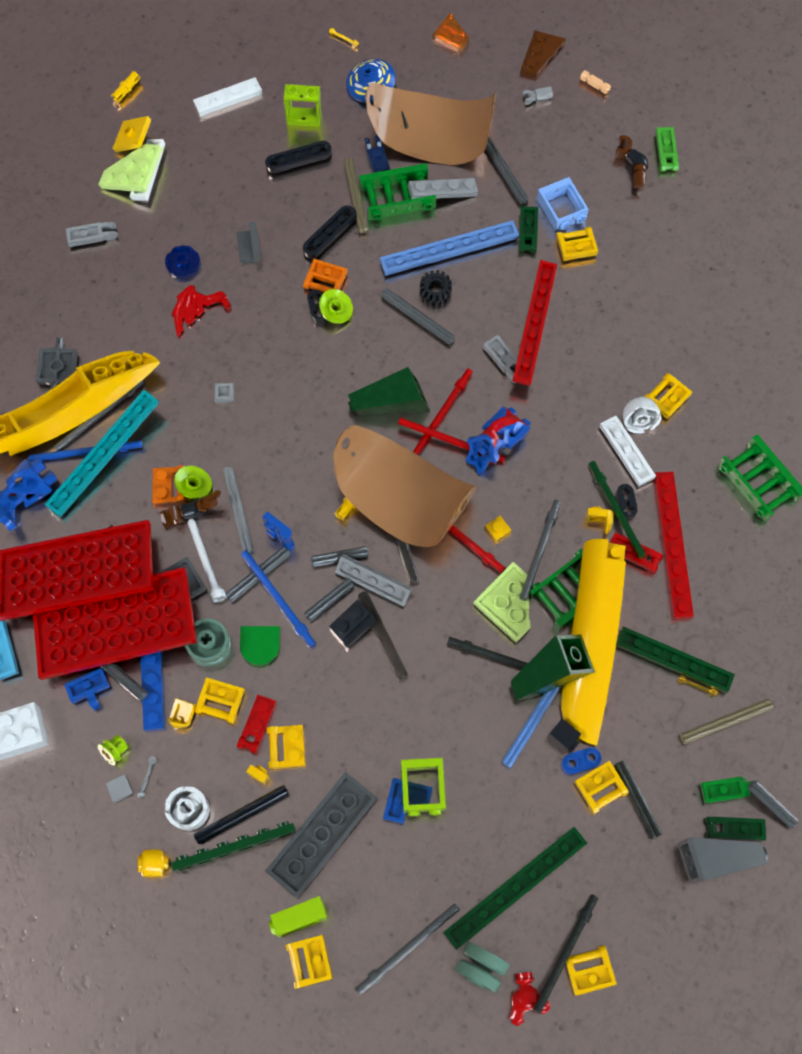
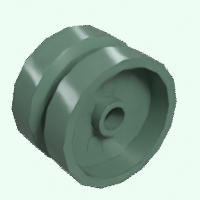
[185,618,232,667]
[454,942,510,994]

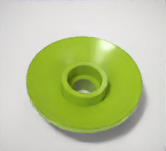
[319,289,353,324]
[174,466,212,499]

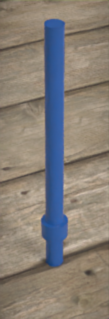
[29,440,143,462]
[241,550,316,647]

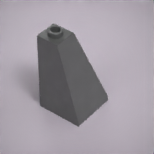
[678,837,768,884]

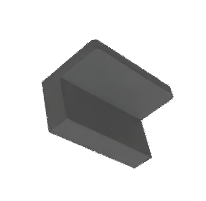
[236,221,262,264]

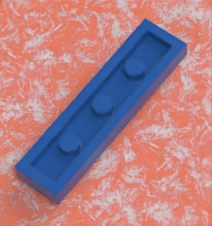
[141,651,165,731]

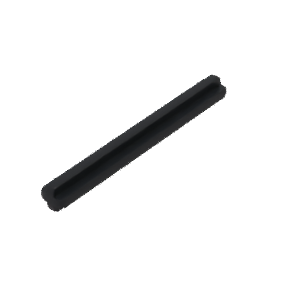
[194,785,289,844]

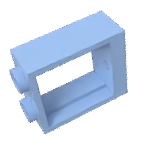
[536,177,589,232]

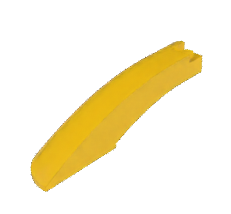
[0,351,160,456]
[561,539,626,746]

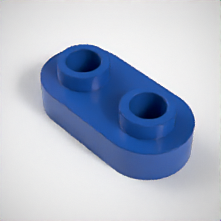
[561,747,602,775]

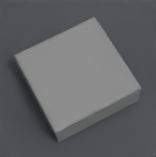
[215,383,234,403]
[105,774,134,803]

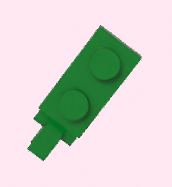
[700,776,759,804]

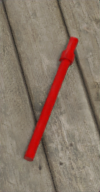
[413,368,473,455]
[398,417,505,463]
[448,525,506,574]

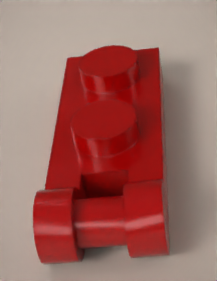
[610,532,663,574]
[237,694,277,754]

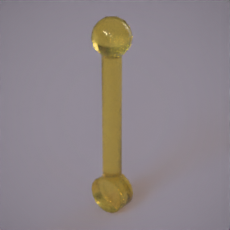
[678,676,718,697]

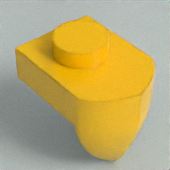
[585,506,614,535]
[168,698,196,729]

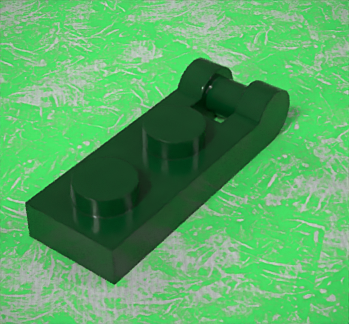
[519,206,538,253]
[706,817,766,841]

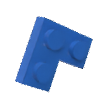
[383,778,433,824]

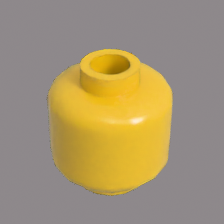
[137,849,168,878]

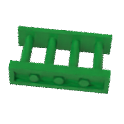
[359,163,436,220]
[718,434,802,522]
[529,548,583,632]

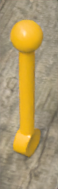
[329,28,359,47]

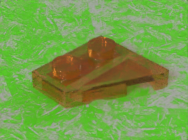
[433,13,469,53]

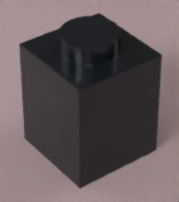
[547,718,581,753]

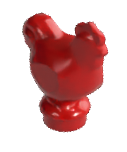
[509,972,550,1026]

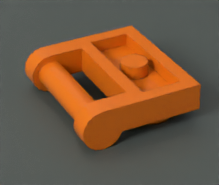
[303,259,348,293]
[152,465,187,506]

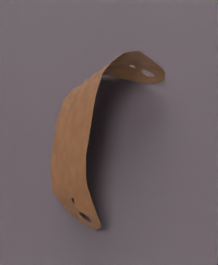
[365,83,497,165]
[333,425,478,547]

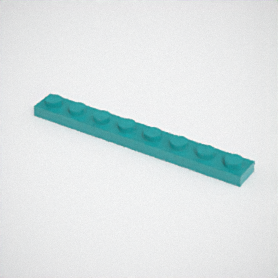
[45,390,160,517]

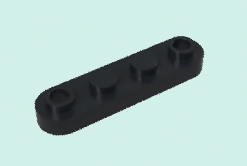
[265,141,332,173]
[303,205,356,258]

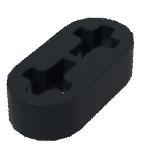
[307,290,326,323]
[616,484,638,521]

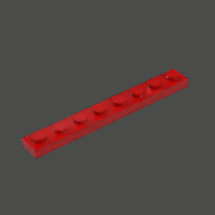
[512,260,557,386]
[654,471,694,620]

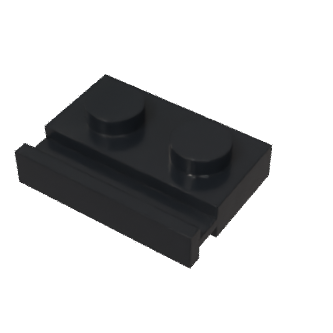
[329,599,377,648]

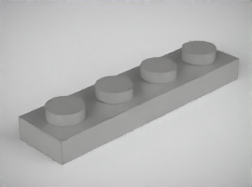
[408,178,478,199]
[335,554,412,607]

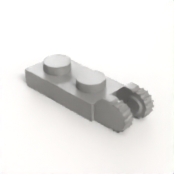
[65,222,118,247]
[483,335,517,383]

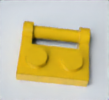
[556,227,598,261]
[644,373,692,419]
[195,677,245,724]
[266,725,305,769]
[574,761,629,814]
[285,935,333,989]
[565,945,617,996]

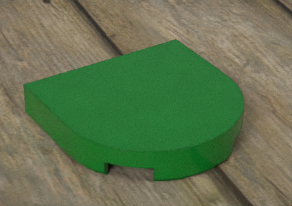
[240,626,280,666]

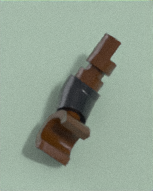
[616,135,648,188]
[160,490,221,528]

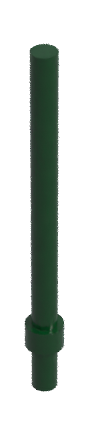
[588,461,646,559]

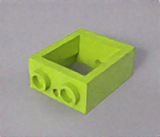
[284,84,322,127]
[401,758,446,816]
[268,896,329,938]

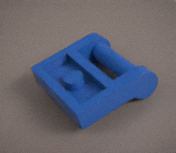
[262,511,295,551]

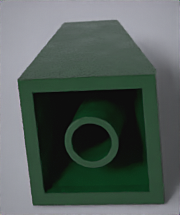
[348,367,430,416]
[510,634,595,700]

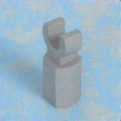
[522,86,553,105]

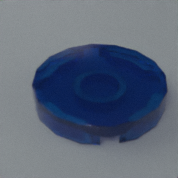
[165,245,201,279]

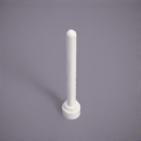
[187,518,227,603]

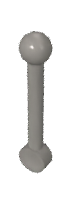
[137,756,157,798]

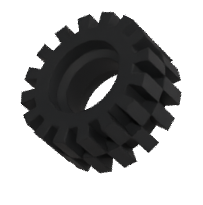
[420,270,452,305]

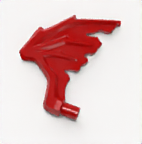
[171,285,231,337]

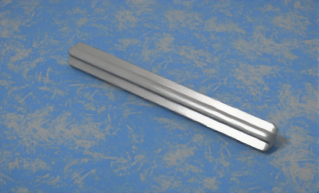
[223,466,254,554]

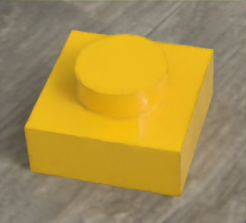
[484,515,511,543]
[246,765,270,785]

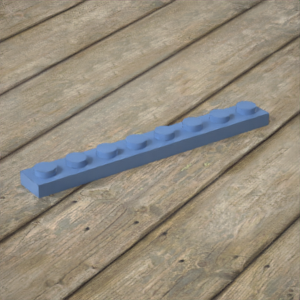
[380,220,519,276]

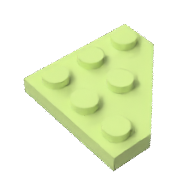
[98,144,163,192]
[473,562,530,643]

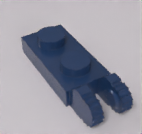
[364,135,391,173]

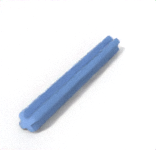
[502,686,561,768]

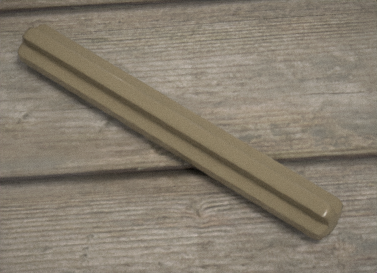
[344,158,368,234]
[680,699,773,744]

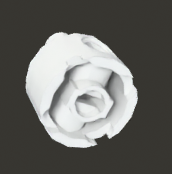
[165,786,211,832]

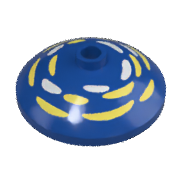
[346,59,396,103]

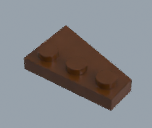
[520,30,566,77]

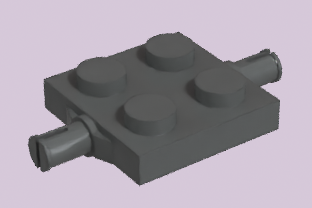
[36,337,78,390]

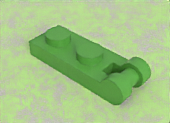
[655,127,679,172]

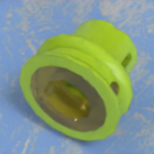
[97,735,128,765]

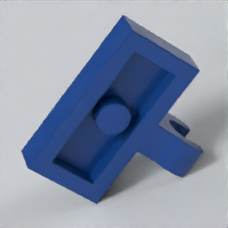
[64,668,110,711]

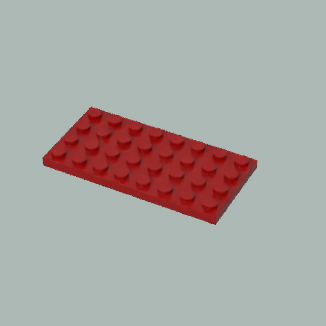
[0,520,153,621]
[33,567,197,680]

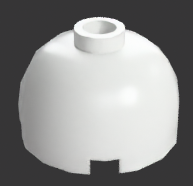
[623,397,661,433]

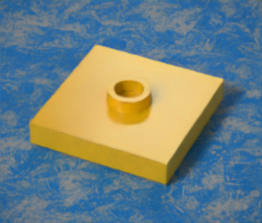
[112,116,151,152]

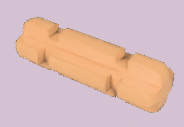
[580,70,611,94]

